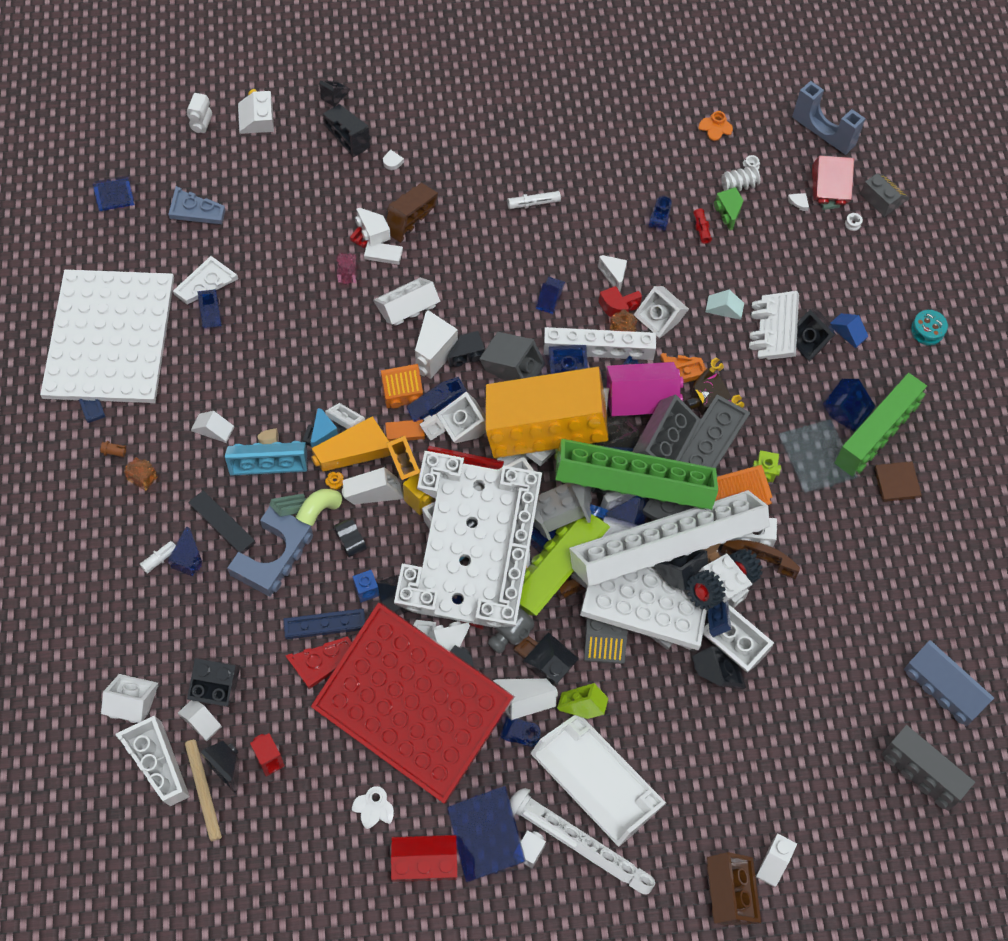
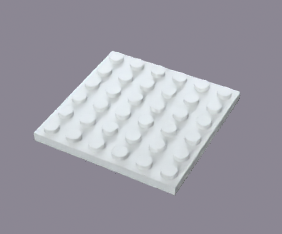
[580,516,718,650]

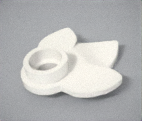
[352,786,394,829]

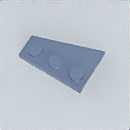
[168,186,225,224]

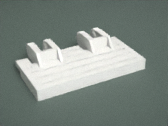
[749,291,799,360]

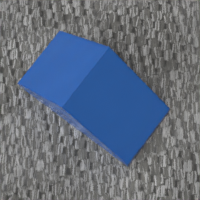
[831,313,868,348]

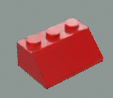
[391,835,457,882]

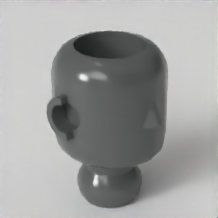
[487,607,535,654]

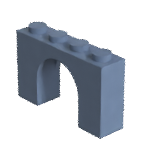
[792,81,866,155]
[228,506,313,597]

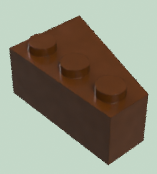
[386,183,438,243]

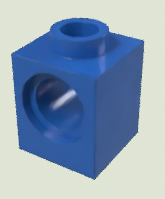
[352,570,379,603]

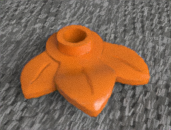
[698,111,733,141]

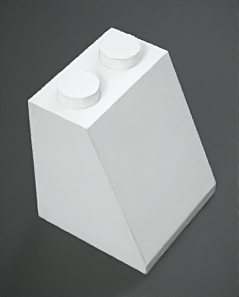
[415,310,458,379]

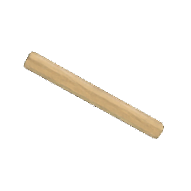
[185,739,222,841]

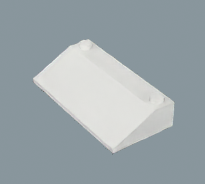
[530,715,666,847]

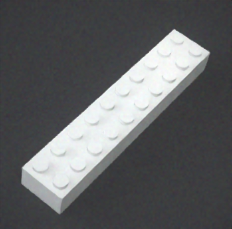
[569,490,770,586]

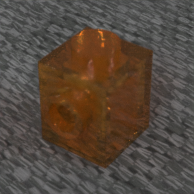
[124,457,158,491]

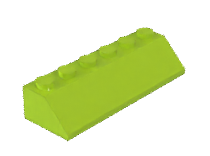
[519,514,610,616]

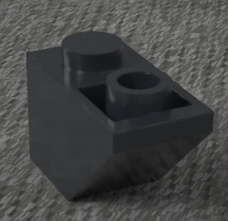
[448,331,485,368]

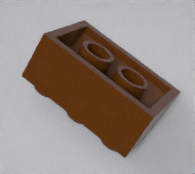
[707,852,761,926]

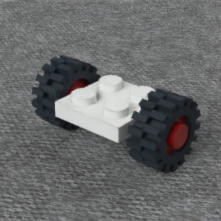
[686,549,763,610]

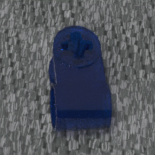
[649,196,672,231]
[500,716,541,747]

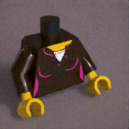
[685,358,744,416]

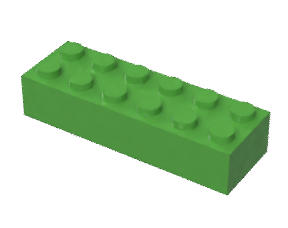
[834,373,927,477]

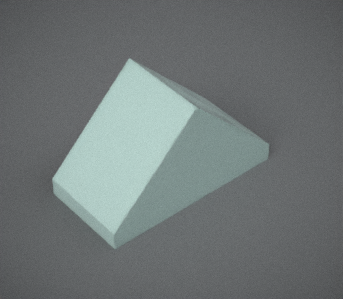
[705,289,744,320]

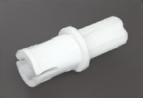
[139,541,178,574]

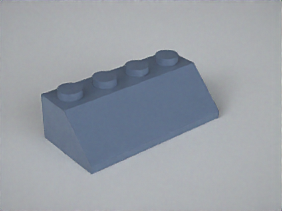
[904,640,994,727]

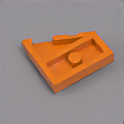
[660,353,706,383]

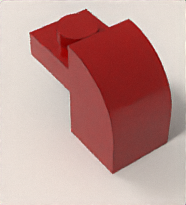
[598,286,642,319]

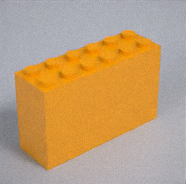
[486,367,608,458]

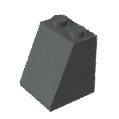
[479,332,546,381]

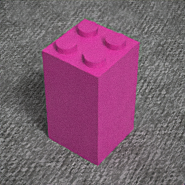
[607,362,683,416]

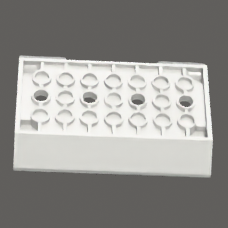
[394,451,542,627]

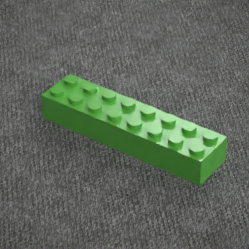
[555,439,719,510]

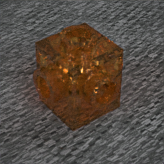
[610,309,637,332]

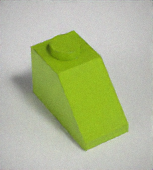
[557,683,609,719]

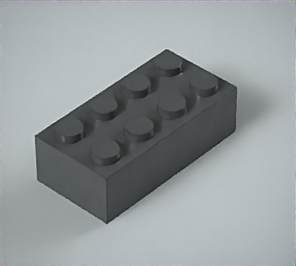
[632,394,701,461]
[881,725,975,811]

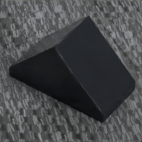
[319,80,350,107]

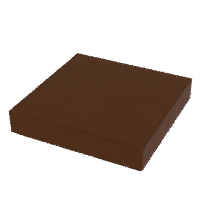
[874,461,922,502]

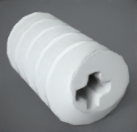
[721,166,760,191]

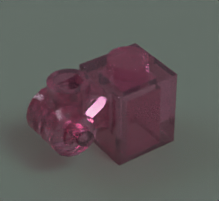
[336,253,357,284]

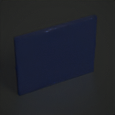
[447,786,526,882]

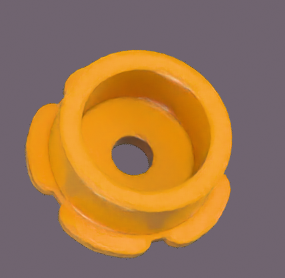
[325,472,344,490]

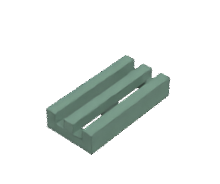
[270,494,307,517]

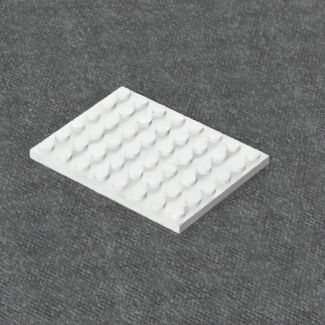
[40,270,174,403]

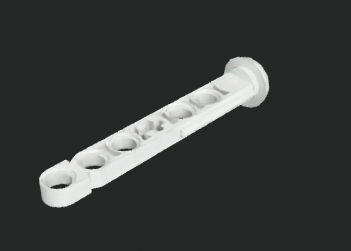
[508,788,655,894]

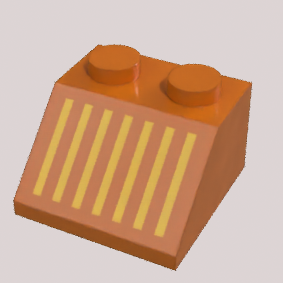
[381,364,423,408]

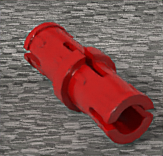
[693,208,712,244]

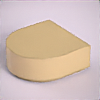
[258,428,278,444]

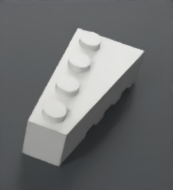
[116,716,190,806]

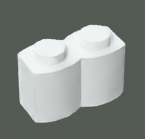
[187,93,212,133]

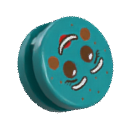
[911,310,948,345]

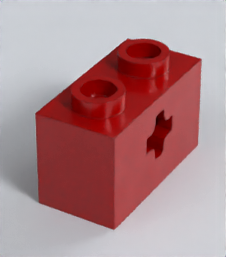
[250,733,285,776]

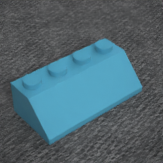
[225,441,307,475]

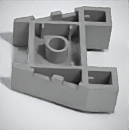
[533,483,592,540]

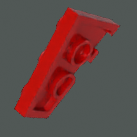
[285,637,352,689]

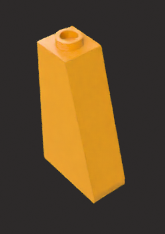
[311,416,391,472]
[386,436,420,480]

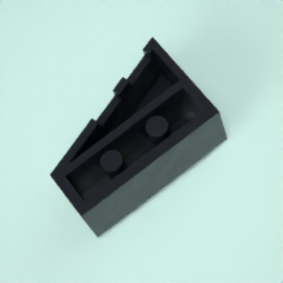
[323,104,371,158]

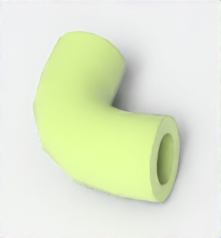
[295,489,342,526]

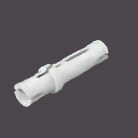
[507,191,561,210]

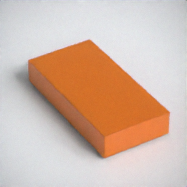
[385,419,425,442]

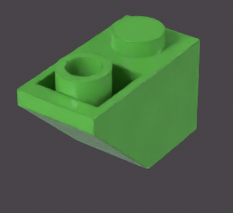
[714,187,744,230]

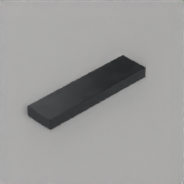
[188,490,256,554]

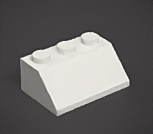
[373,277,440,325]
[703,604,774,673]

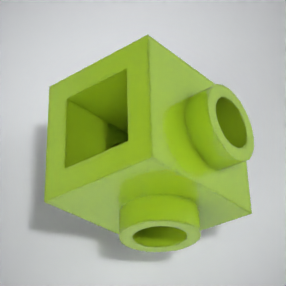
[752,451,781,483]

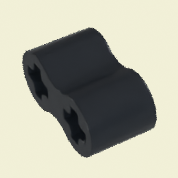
[333,518,367,558]

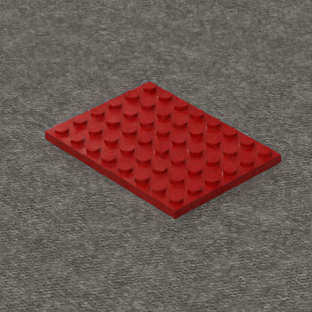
[311,602,515,803]

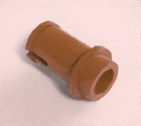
[100,441,127,457]

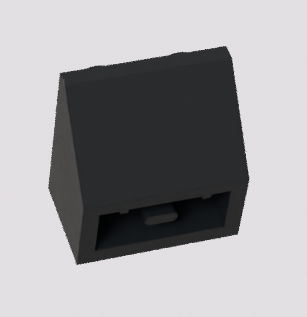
[187,658,241,707]

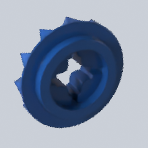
[590,504,609,519]

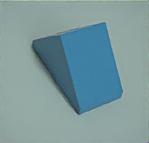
[311,408,338,448]

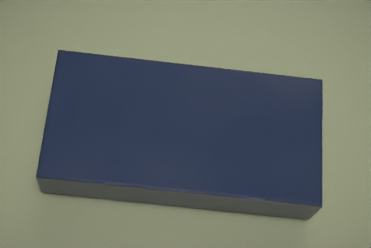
[79,399,106,423]

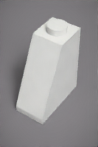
[342,467,404,504]
[493,678,558,720]

